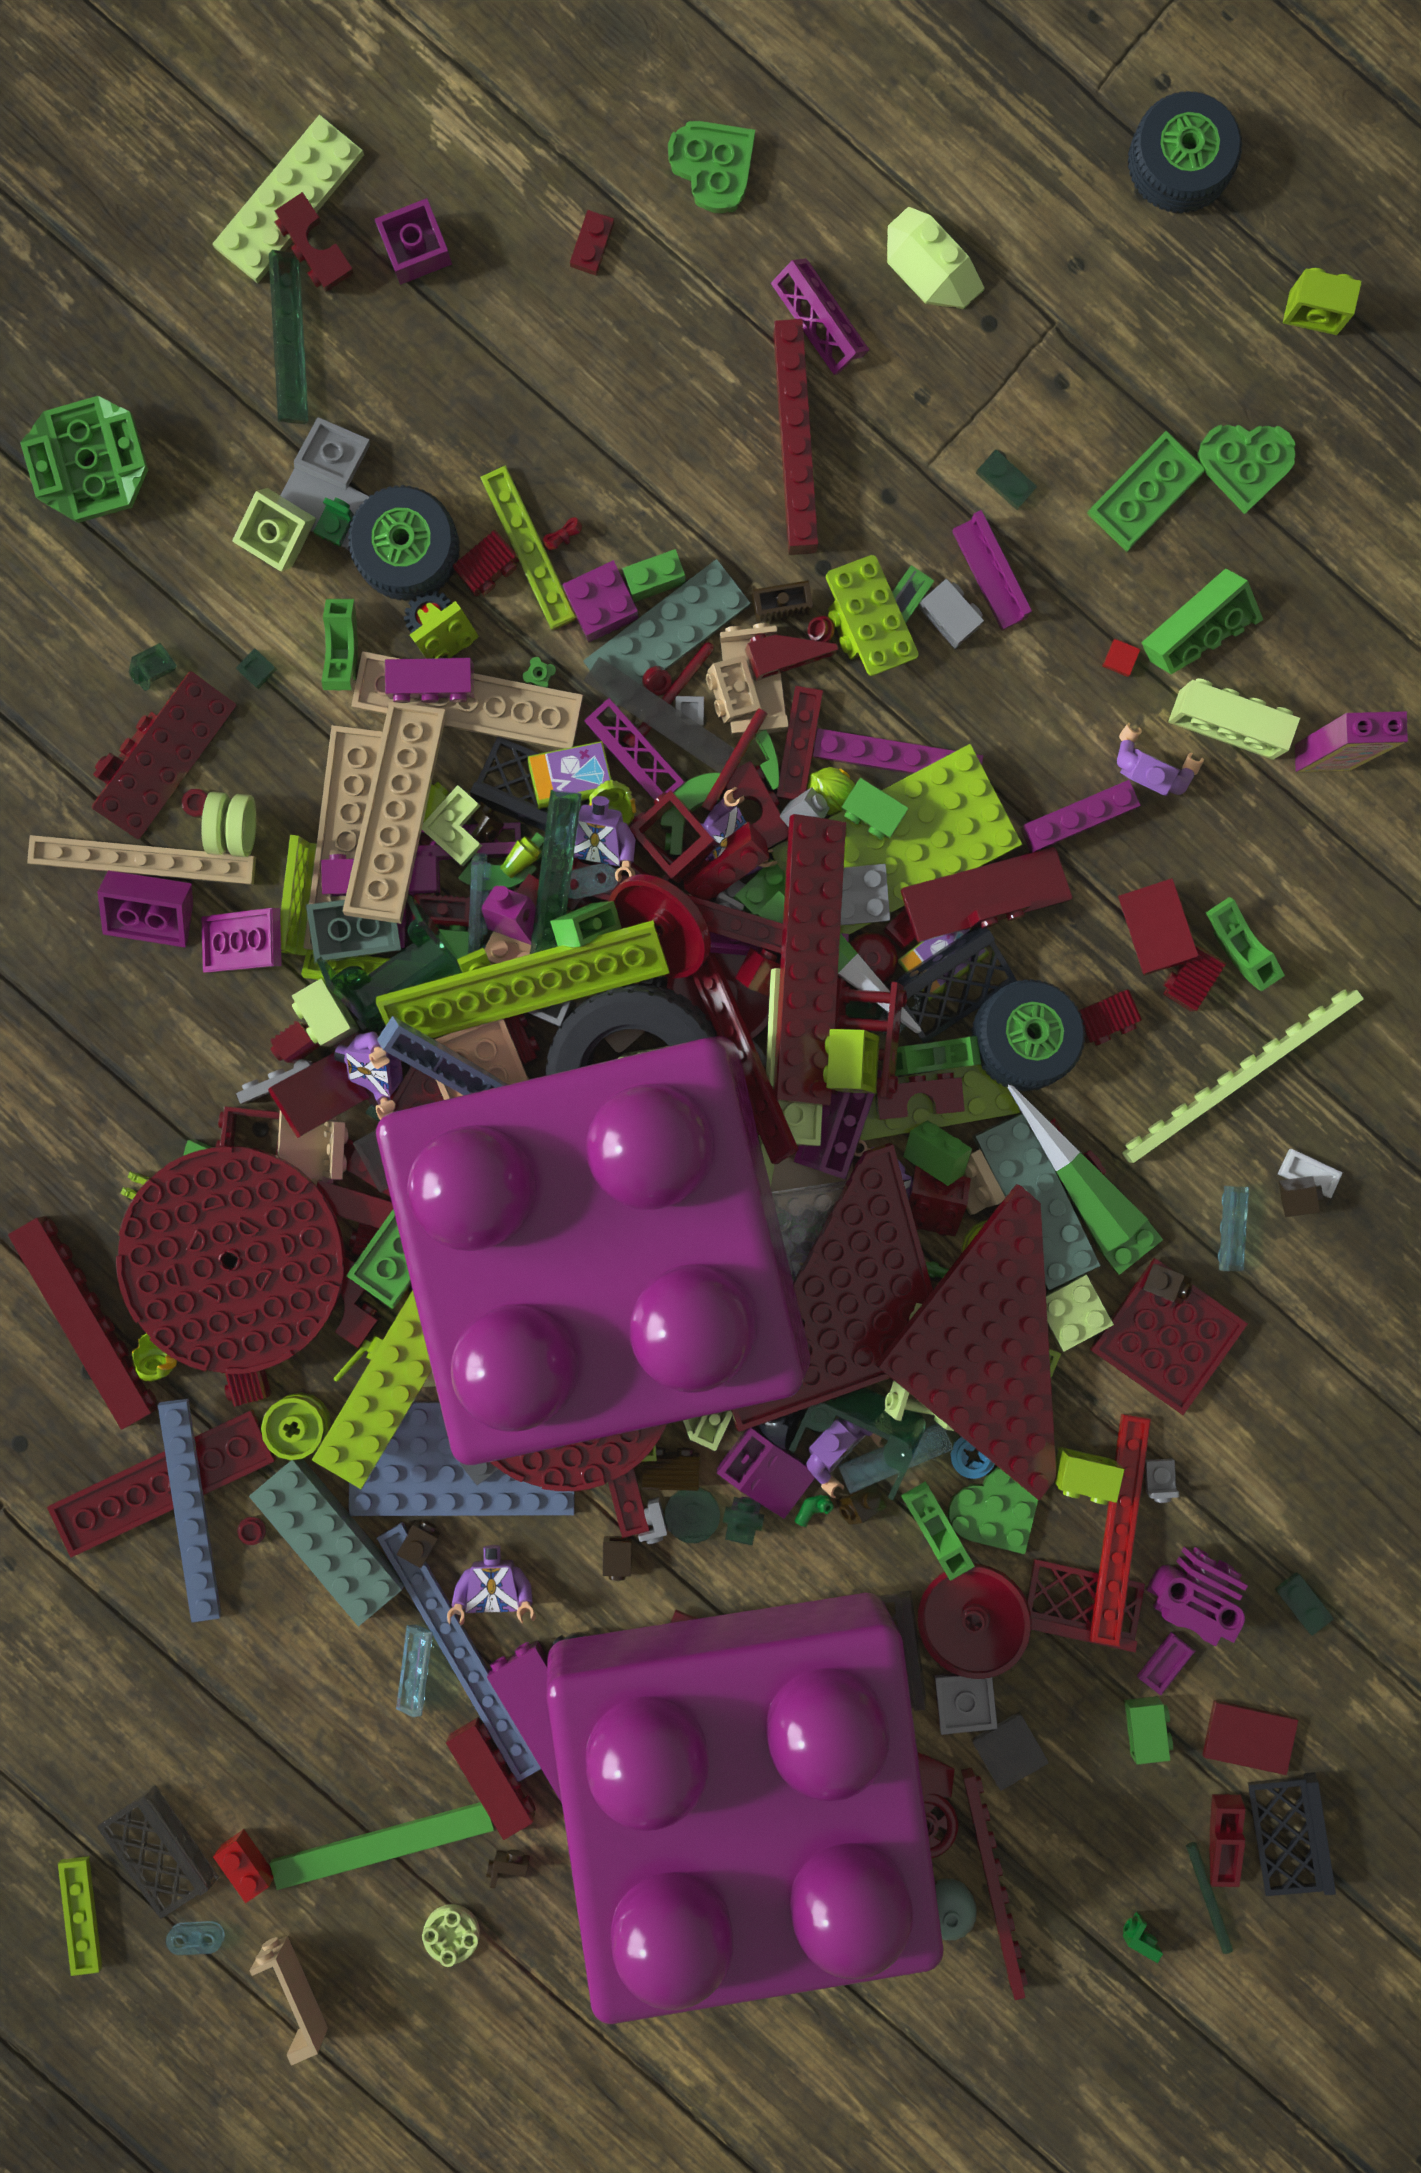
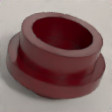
[808,616,835,643]
[237,1516,266,1545]

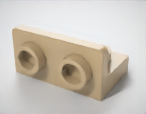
[706,655,761,724]
[963,1149,1005,1215]

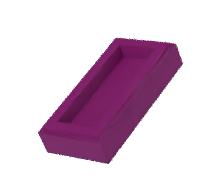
[1137,1632,1195,1695]

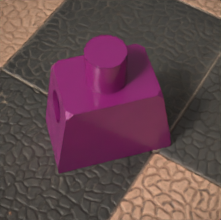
[482,886,547,946]

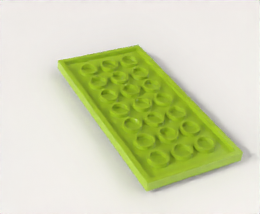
[769,744,1022,935]

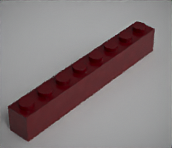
[773,319,818,555]
[8,1216,158,1430]

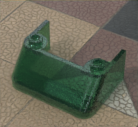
[317,895,462,1032]
[789,1387,926,1500]

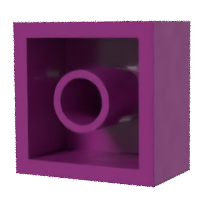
[375,198,452,285]
[562,560,639,643]

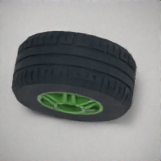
[1128,91,1242,213]
[348,485,460,601]
[971,979,1085,1091]

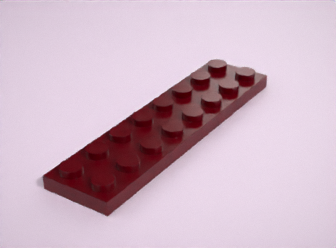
[47,1409,277,1558]

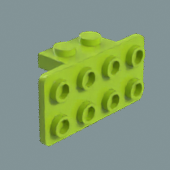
[826,555,918,676]

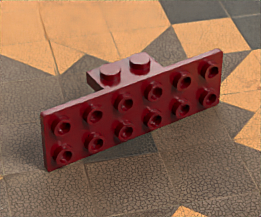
[92,671,236,839]
[901,847,1072,942]

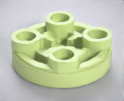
[422,1904,480,1967]

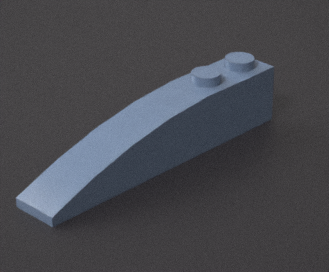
[377,1016,508,1095]

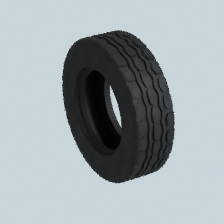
[546,983,717,1076]

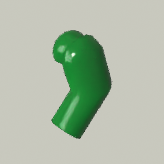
[794,1494,834,1528]

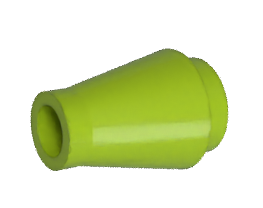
[500,836,542,879]

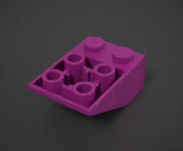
[717,1426,815,1519]

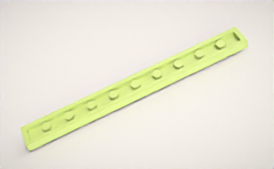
[1122,989,1363,1163]

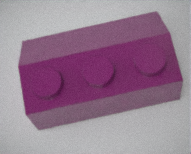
[97,870,193,948]

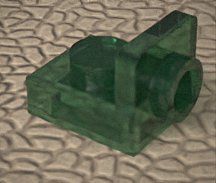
[129,643,177,691]

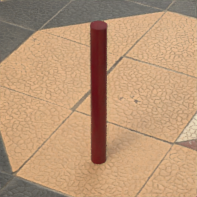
[701,708,768,812]

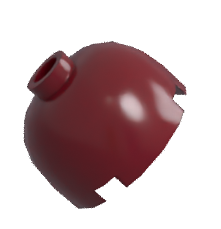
[848,932,898,984]

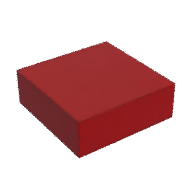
[1102,639,1140,677]

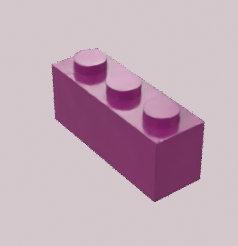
[385,658,474,703]

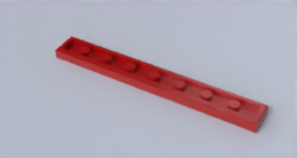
[1089,1414,1151,1647]

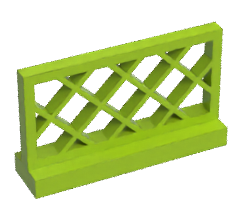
[280,835,317,956]

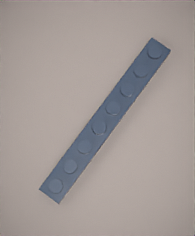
[158,1399,221,1622]

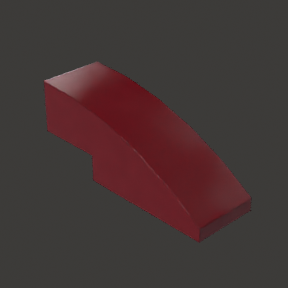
[1209,1794,1246,1887]

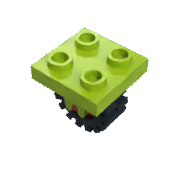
[404,591,479,659]

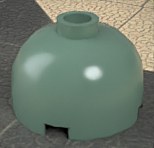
[935,1879,977,1941]

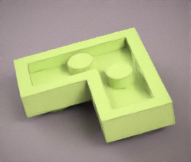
[422,785,482,866]

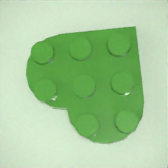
[668,121,755,213]
[1197,425,1295,514]
[948,1467,1038,1554]

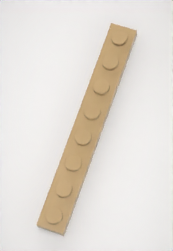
[27,835,256,885]

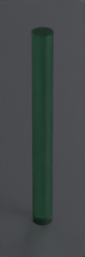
[1186,1842,1233,1954]

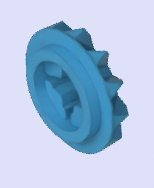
[950,1437,994,1479]

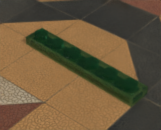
[269,249,309,425]
[530,790,582,954]

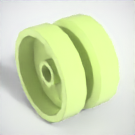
[202,792,256,858]

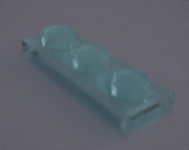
[1218,1186,1249,1271]
[396,1624,433,1717]

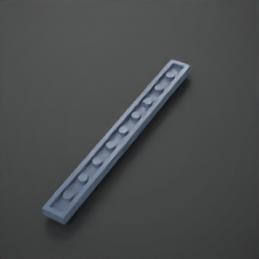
[377,1522,541,1782]

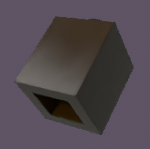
[1279,1176,1324,1217]
[602,1536,632,1581]

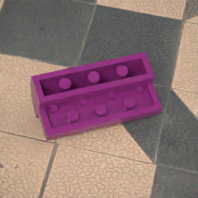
[794,1070,882,1180]

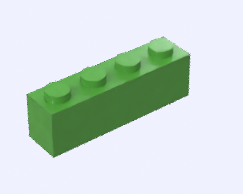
[1141,569,1263,674]

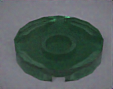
[665,1487,720,1544]

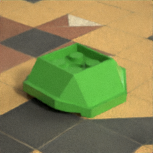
[20,396,148,523]

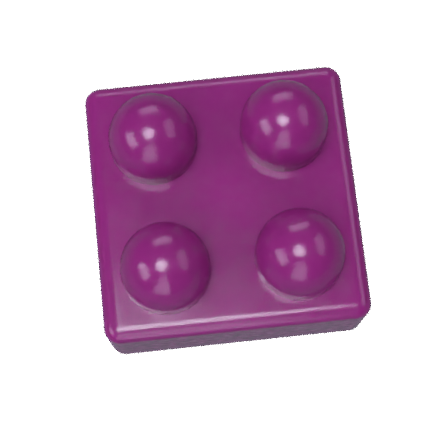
[376,1036,811,1465]
[547,1593,944,2024]

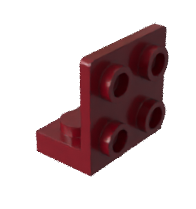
[908,1166,971,1236]

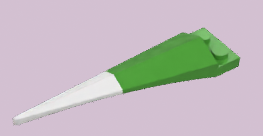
[732,860,921,1033]
[1008,1085,1163,1275]

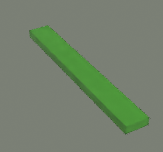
[270,1802,495,1890]

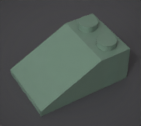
[306,900,401,964]

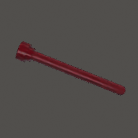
[620,642,714,754]

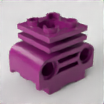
[1146,1547,1248,1647]

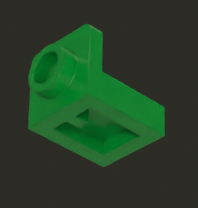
[313,497,354,547]
[1122,1912,1163,1964]

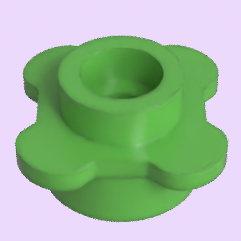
[523,657,556,688]

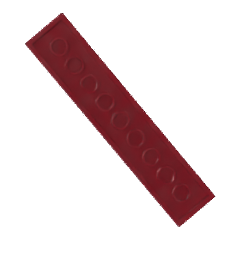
[773,814,846,1106]

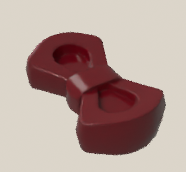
[543,517,582,550]

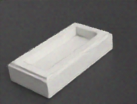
[1278,1149,1342,1198]

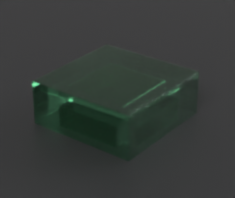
[236,648,277,689]

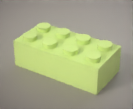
[1168,679,1300,760]

